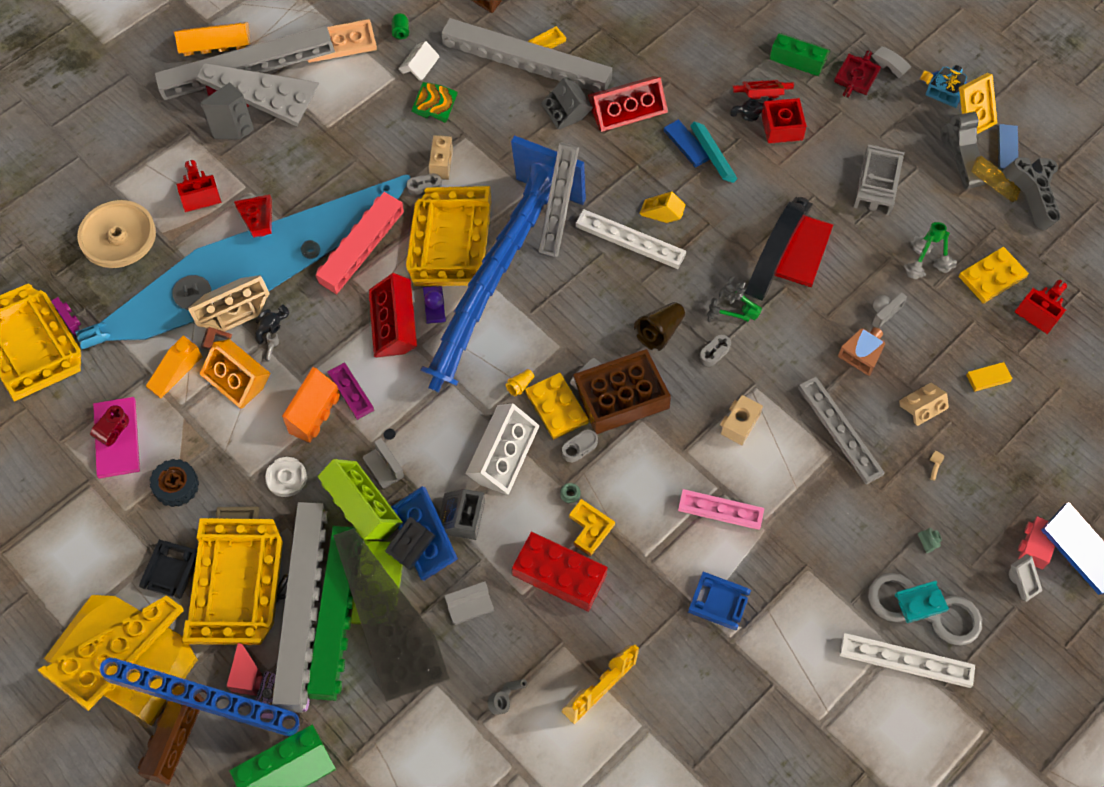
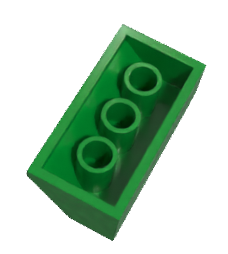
[229,724,336,787]

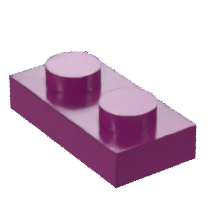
[51,297,81,338]

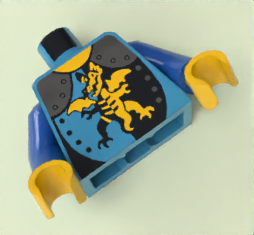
[919,65,967,108]

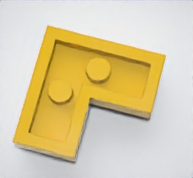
[569,499,615,556]

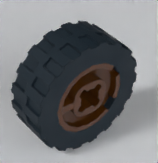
[150,459,199,507]

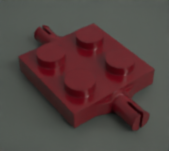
[834,50,881,98]

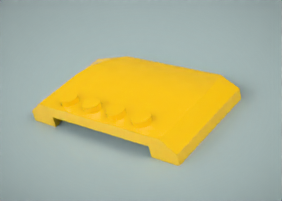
[406,186,491,286]
[0,283,81,402]
[182,518,283,645]
[44,595,198,726]

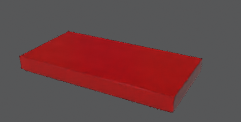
[775,216,833,288]

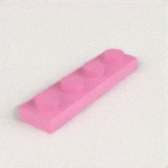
[678,489,764,530]

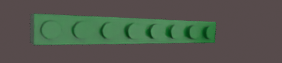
[307,526,363,701]

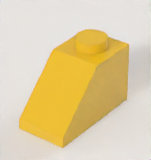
[639,191,686,223]

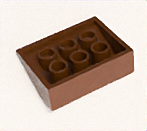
[573,349,671,434]

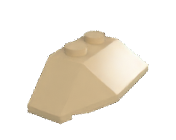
[188,275,269,332]

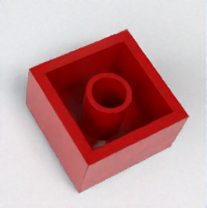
[761,98,807,144]

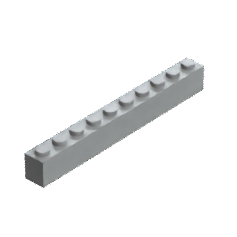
[441,18,613,93]
[155,25,335,100]
[272,502,328,713]

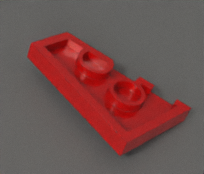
[234,194,272,237]

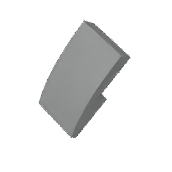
[872,46,911,78]

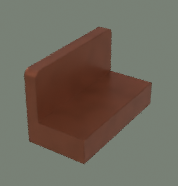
[201,327,233,349]

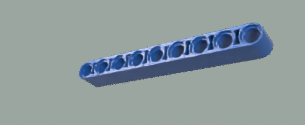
[100,658,299,736]

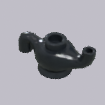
[730,98,773,122]
[255,304,289,345]

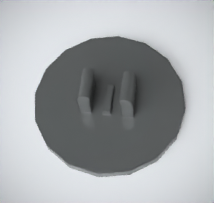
[173,275,212,310]

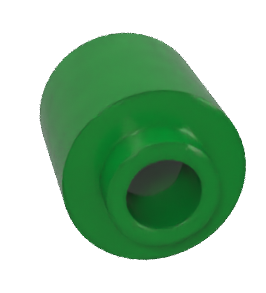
[391,13,409,40]

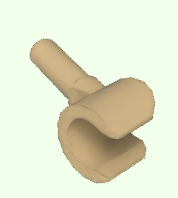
[930,451,944,481]

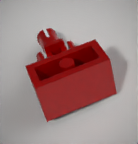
[176,160,222,212]
[1015,280,1067,335]

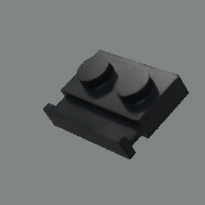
[385,517,436,570]

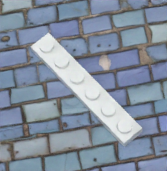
[576,209,686,269]
[840,633,975,688]

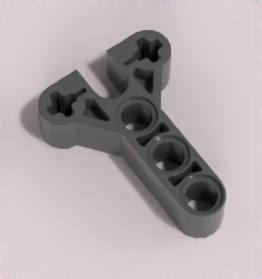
[940,111,986,189]
[1003,157,1061,230]

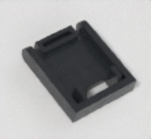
[139,539,197,599]

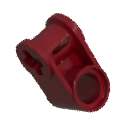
[90,405,129,447]

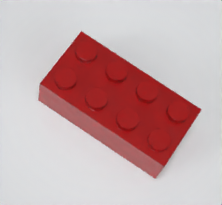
[512,531,608,612]

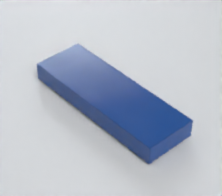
[664,119,710,168]

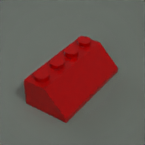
[588,76,668,132]
[369,273,417,358]

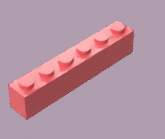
[316,192,404,295]

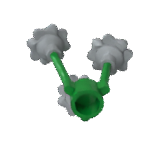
[904,222,957,279]

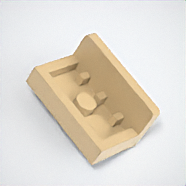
[899,383,949,426]

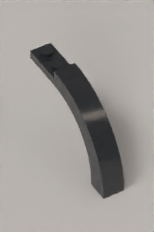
[745,197,813,301]

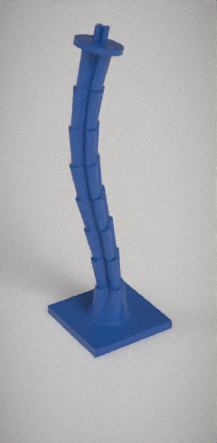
[421,135,586,392]

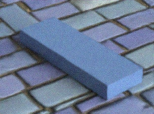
[998,124,1019,172]

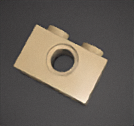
[429,135,453,180]
[720,395,763,445]

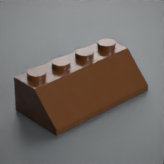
[138,686,205,786]

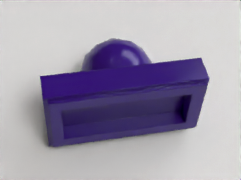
[423,286,446,324]

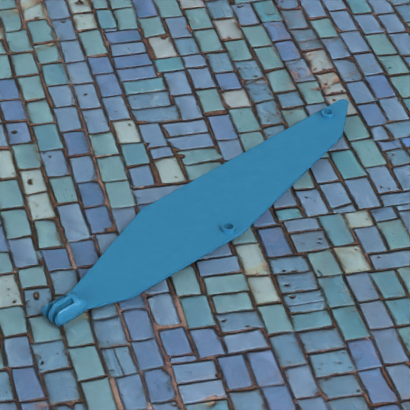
[75,175,410,350]

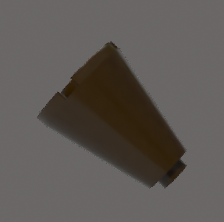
[634,302,685,351]

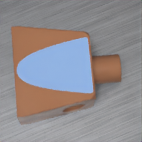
[838,327,885,376]

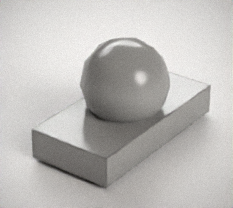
[872,293,907,328]
[1009,554,1043,602]

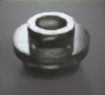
[301,240,320,259]

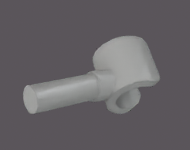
[265,332,279,361]

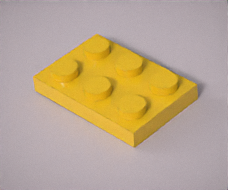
[959,73,997,134]
[958,247,1029,304]
[525,373,589,440]

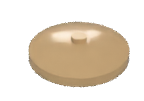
[78,200,156,268]

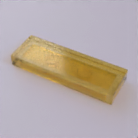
[971,155,1021,203]

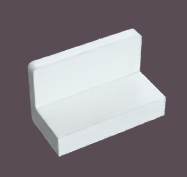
[399,41,439,80]

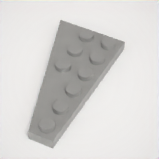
[196,63,319,127]

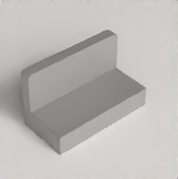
[363,438,404,489]
[444,581,494,625]

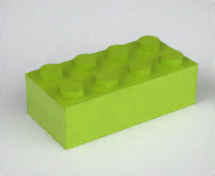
[317,459,403,540]

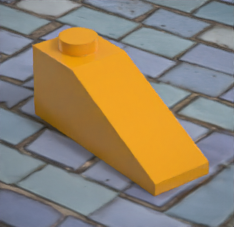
[146,336,203,398]

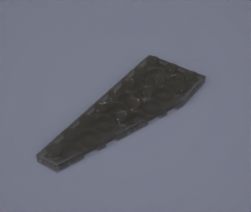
[333,529,450,702]

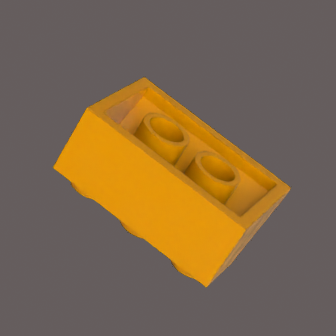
[200,339,271,409]

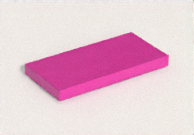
[93,397,140,479]

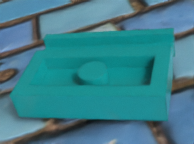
[895,580,949,624]

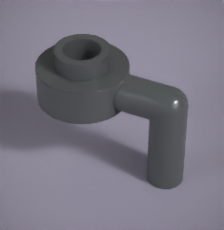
[488,679,527,715]

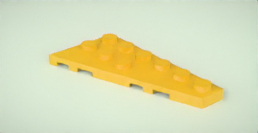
[37,595,184,711]

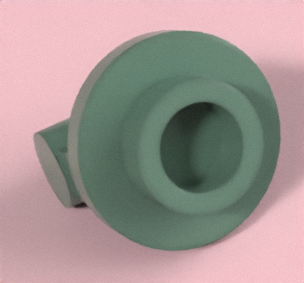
[918,528,942,553]

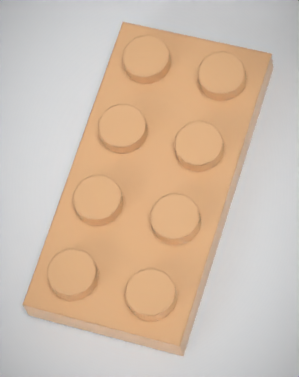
[308,19,377,63]

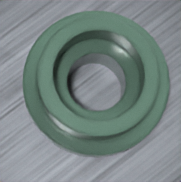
[560,483,581,503]

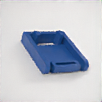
[688,572,751,630]

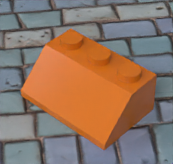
[282,367,340,443]

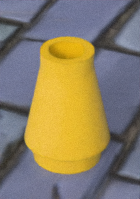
[505,369,534,396]

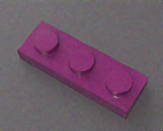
[327,362,375,420]

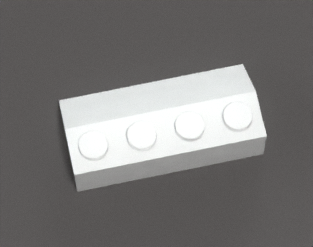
[465,403,540,495]

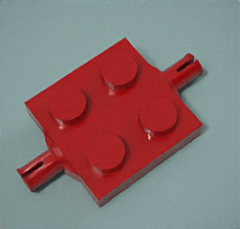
[732,80,794,99]

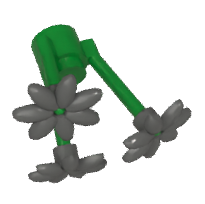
[707,276,762,322]

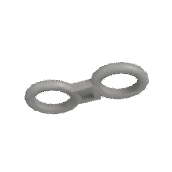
[868,573,982,646]

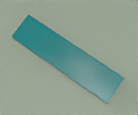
[690,121,738,183]

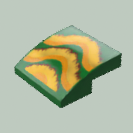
[411,82,458,123]

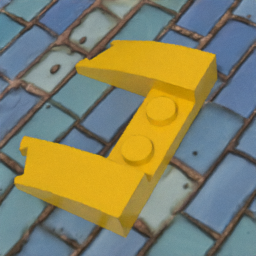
[562,644,639,724]

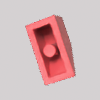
[226,643,263,696]

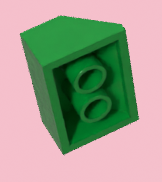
[770,33,831,76]

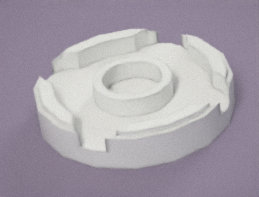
[265,457,307,497]

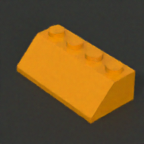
[174,22,250,56]

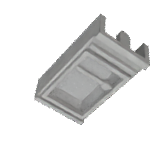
[853,144,905,216]

